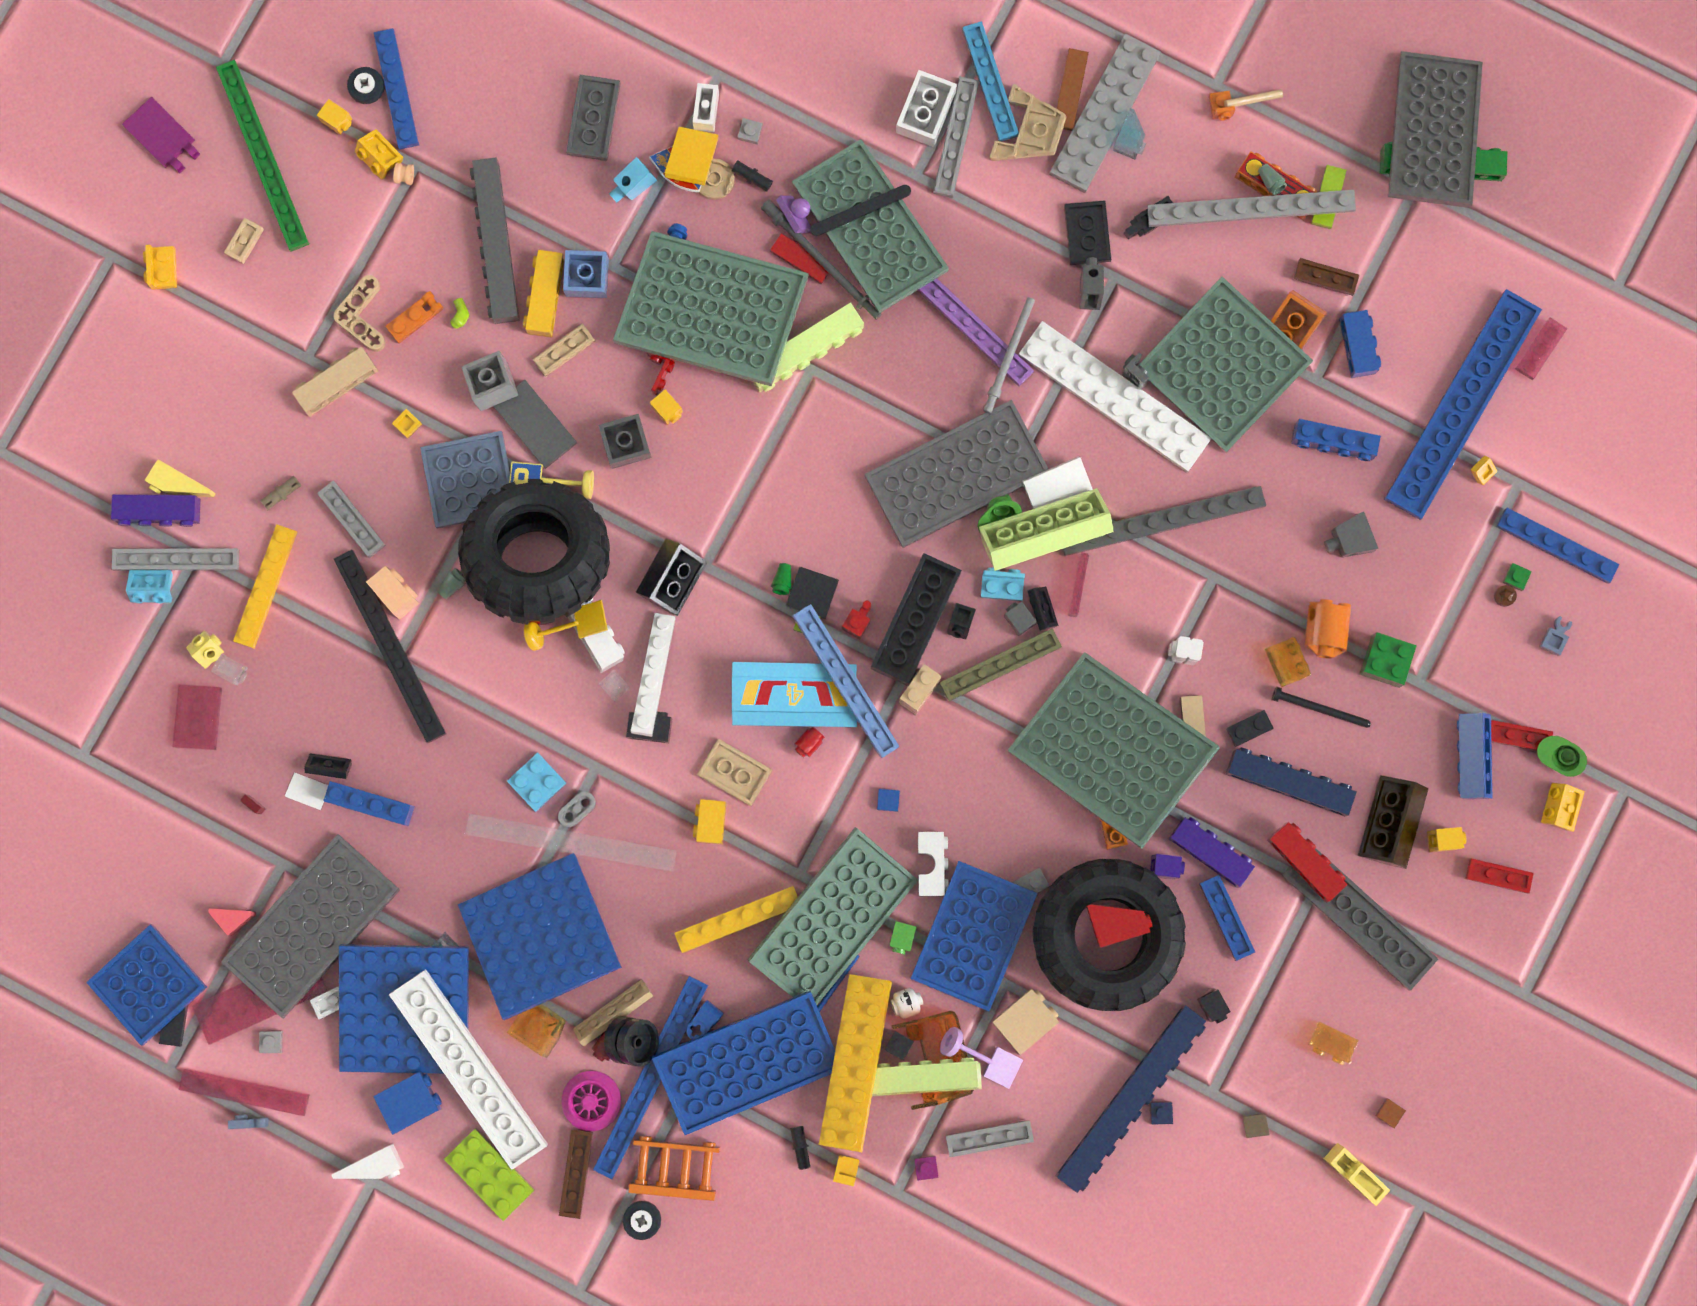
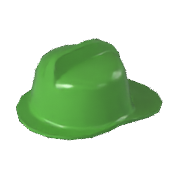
[977,494,1022,532]
[1537,736,1587,777]

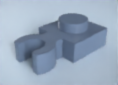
[1540,616,1572,656]
[228,1115,269,1129]

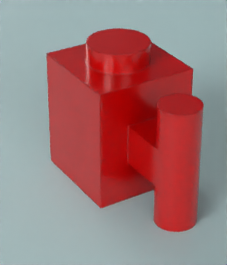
[842,600,871,640]

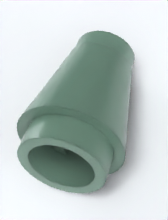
[1258,164,1287,195]
[437,568,466,599]

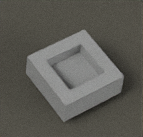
[738,118,763,145]
[259,1031,283,1053]

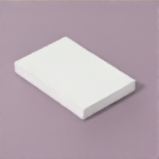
[1022,456,1093,509]

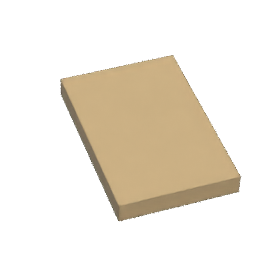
[697,739,772,806]

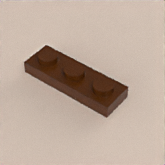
[1294,258,1359,296]

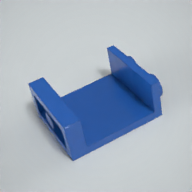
[373,1072,442,1135]

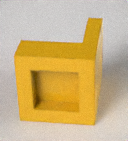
[833,1155,859,1187]

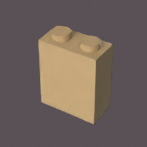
[899,664,941,715]
[992,989,1059,1055]

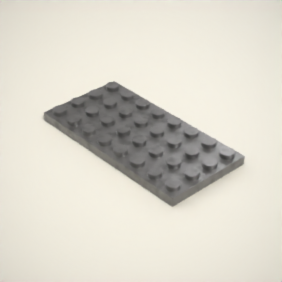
[1388,51,1483,208]
[865,400,1048,548]
[221,834,400,1019]

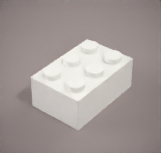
[896,70,957,147]

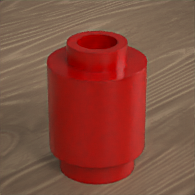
[794,727,825,758]

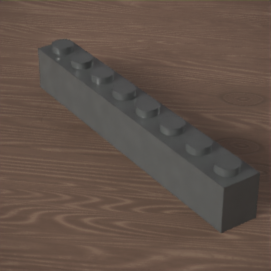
[470,157,520,324]

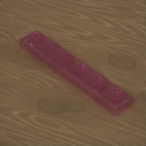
[179,1068,310,1116]

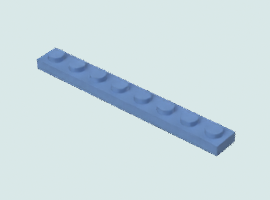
[792,604,900,758]

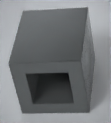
[1004,602,1037,636]

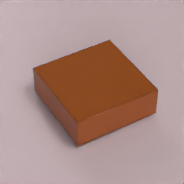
[1375,1098,1406,1129]

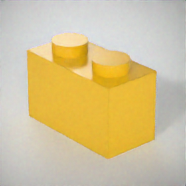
[693,799,726,845]
[1427,827,1466,853]

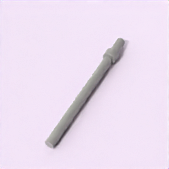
[983,297,1035,413]

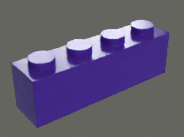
[111,494,201,527]
[1169,817,1255,888]

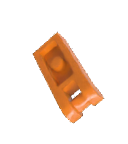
[385,291,443,343]

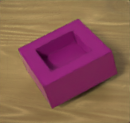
[914,1156,939,1181]

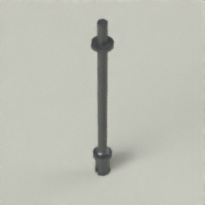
[761,199,882,320]

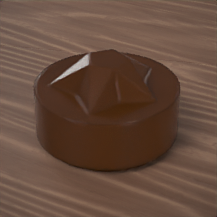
[1494,585,1517,607]

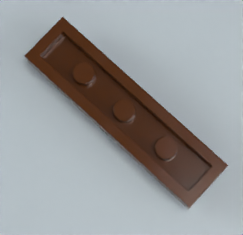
[559,1129,593,1219]

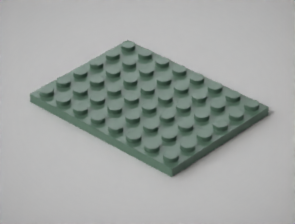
[613,231,809,387]
[1008,652,1220,849]

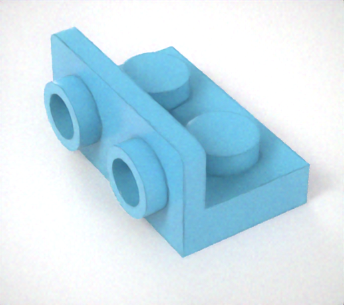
[981,567,1025,601]
[126,570,173,604]

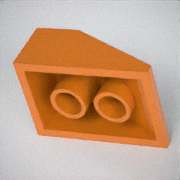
[1271,290,1327,349]

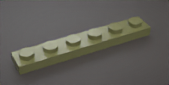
[940,628,1062,702]

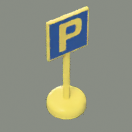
[509,462,594,499]

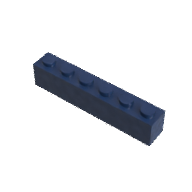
[1225,747,1357,817]

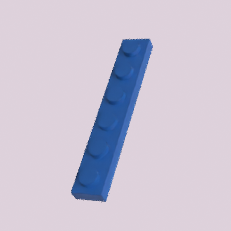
[373,28,419,150]
[1496,508,1620,584]

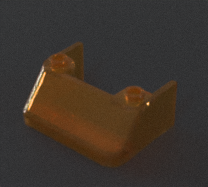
[891,1011,974,1110]

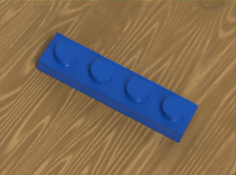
[1199,875,1255,961]

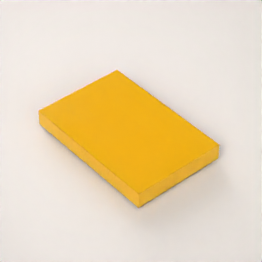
[665,127,718,186]

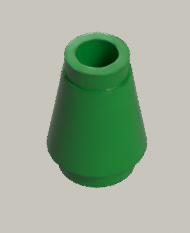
[771,563,791,595]

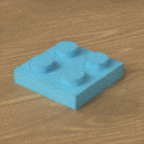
[507,752,567,812]

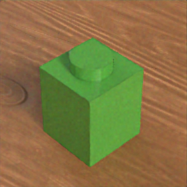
[889,921,916,955]

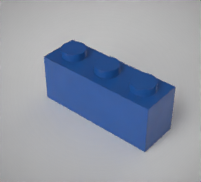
[1339,310,1381,378]

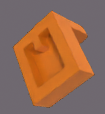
[1209,90,1235,121]

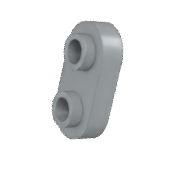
[558,792,596,827]

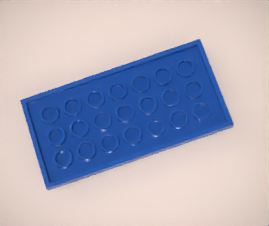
[652,990,835,1135]

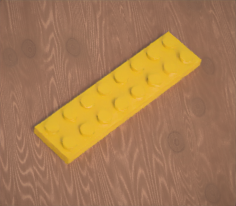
[819,974,892,1153]

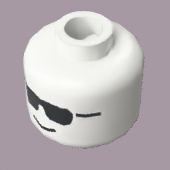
[890,988,923,1019]

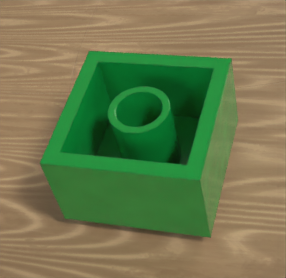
[1359,632,1417,688]

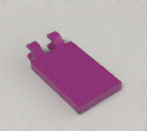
[122,96,200,174]

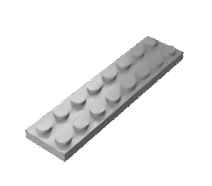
[1049,33,1161,193]

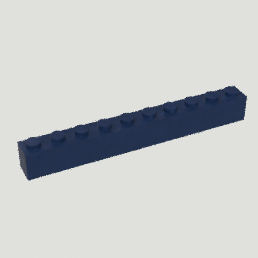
[1055,1005,1206,1193]

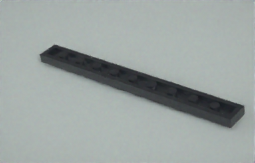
[334,550,447,743]

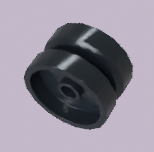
[604,1016,659,1067]

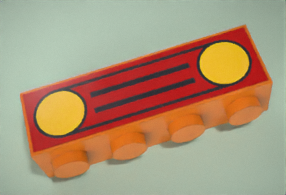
[1235,151,1317,221]

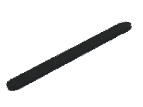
[810,185,911,236]

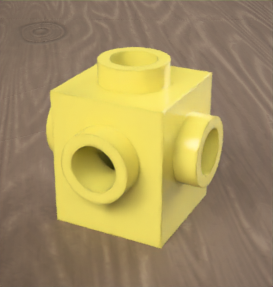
[186,630,224,669]

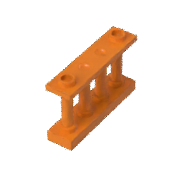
[628,1136,720,1201]

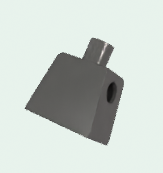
[1079,257,1104,310]
[1324,512,1378,558]

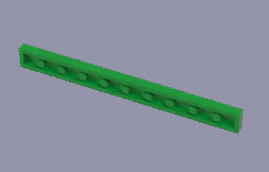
[216,60,310,252]

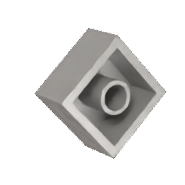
[461,351,518,411]

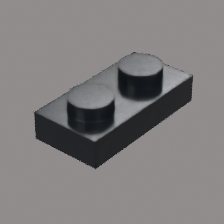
[1027,586,1059,630]
[1226,710,1274,747]
[304,753,352,779]

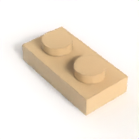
[224,218,264,264]

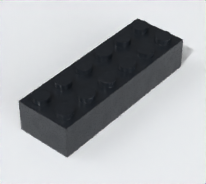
[871,553,962,686]

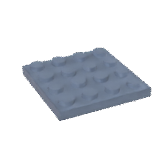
[420,431,510,529]

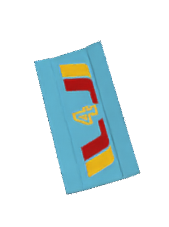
[732,662,857,727]

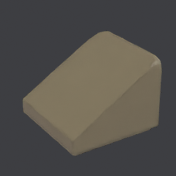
[1242,1113,1270,1138]

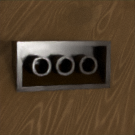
[1358,775,1429,869]

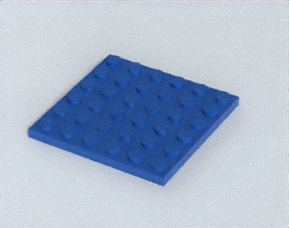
[458,853,622,1020]
[339,944,469,1074]

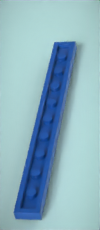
[593,976,709,1179]

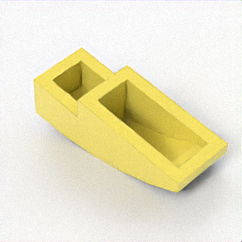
[1323,1143,1390,1206]

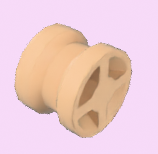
[393,163,414,185]

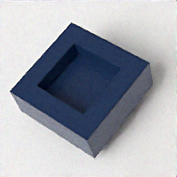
[1150,1102,1173,1125]

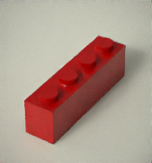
[1267,822,1348,903]

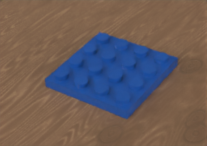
[86,924,207,1046]

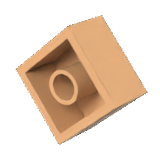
[366,566,419,619]

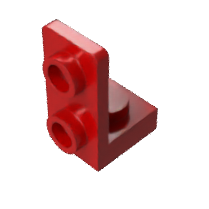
[647,352,675,395]

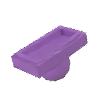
[776,195,811,233]

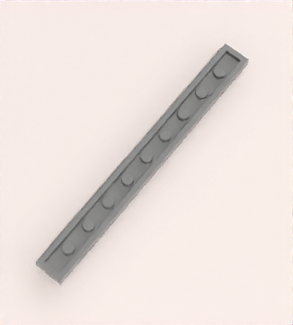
[1147,190,1356,227]

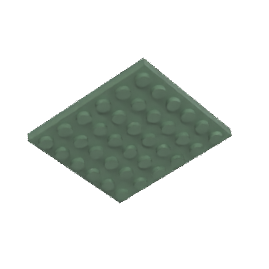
[1137,277,1313,453]

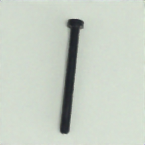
[1272,686,1371,728]

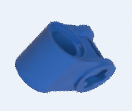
[686,1000,724,1039]

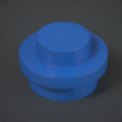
[667,223,688,240]

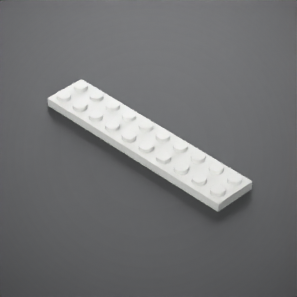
[1018,321,1212,473]
[389,969,548,1170]

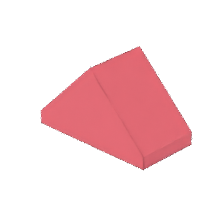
[208,908,256,936]

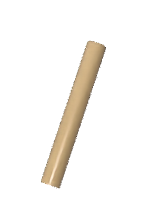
[1224,89,1283,107]

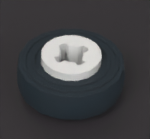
[347,67,384,104]
[622,1201,661,1240]

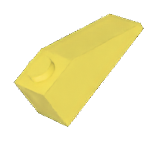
[145,460,216,497]

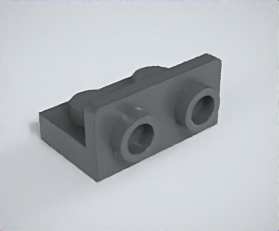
[1122,352,1149,390]

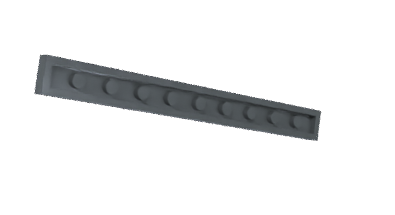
[1063,486,1266,556]

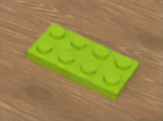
[444,1128,535,1221]

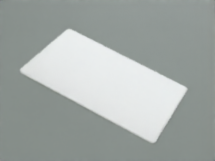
[285,773,328,810]

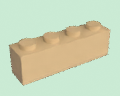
[292,347,379,417]

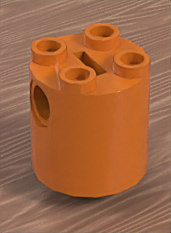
[1305,599,1351,659]

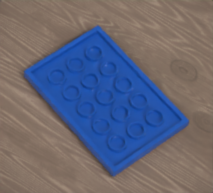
[911,861,1038,1011]

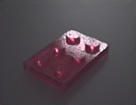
[172,685,222,750]

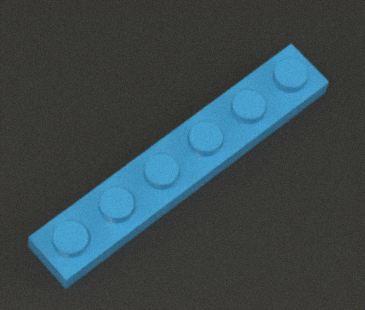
[962,21,1019,141]

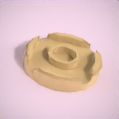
[699,158,735,200]

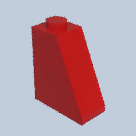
[1086,904,1153,948]

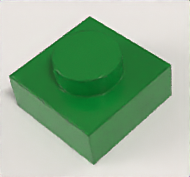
[1503,563,1532,591]

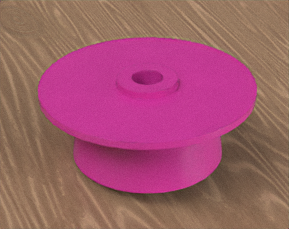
[561,1071,621,1131]

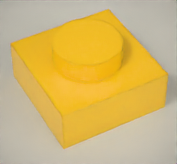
[392,409,422,439]
[1470,455,1497,485]

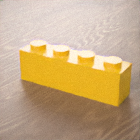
[523,250,565,338]

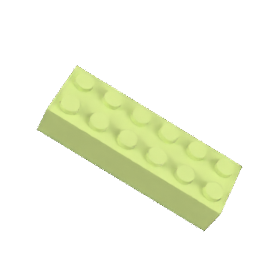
[979,488,1114,571]

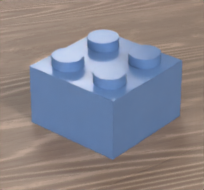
[563,250,609,298]

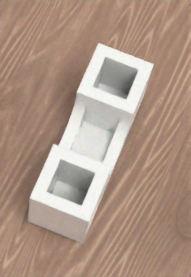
[918,832,949,896]

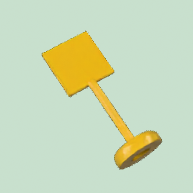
[524,600,608,651]

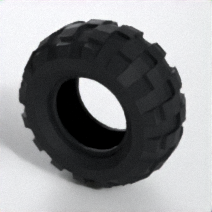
[458,479,610,625]
[1033,859,1186,1011]

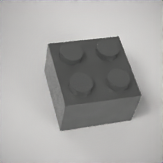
[598,414,652,469]

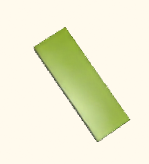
[1311,165,1347,229]

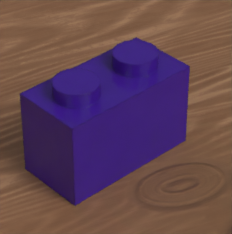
[1150,854,1185,879]

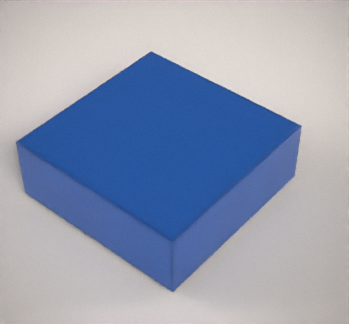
[877,789,900,812]

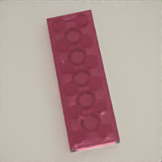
[192,977,327,1045]

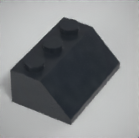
[636,538,708,616]

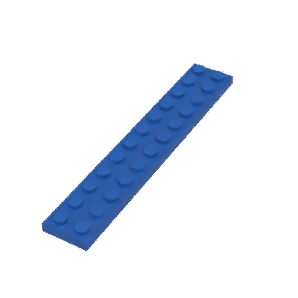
[1384,289,1542,520]

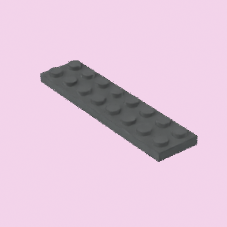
[1282,848,1438,991]

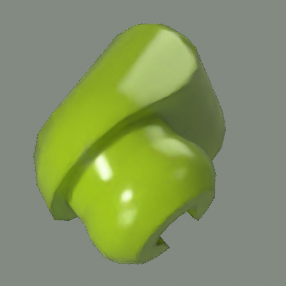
[450,298,469,329]

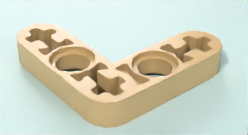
[334,275,386,352]

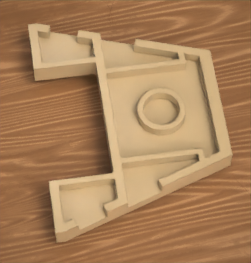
[990,84,1066,161]

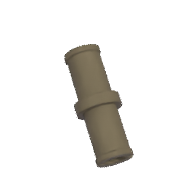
[260,475,302,510]

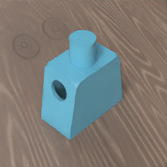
[609,157,657,203]

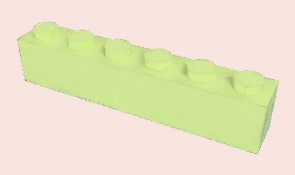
[753,303,864,392]
[872,1058,982,1096]

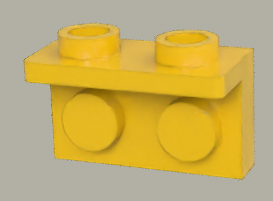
[355,129,404,180]
[143,245,177,290]
[1541,783,1585,832]

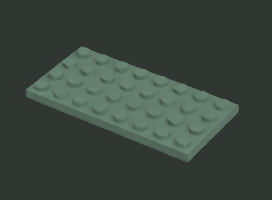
[792,139,949,313]
[747,827,918,1005]

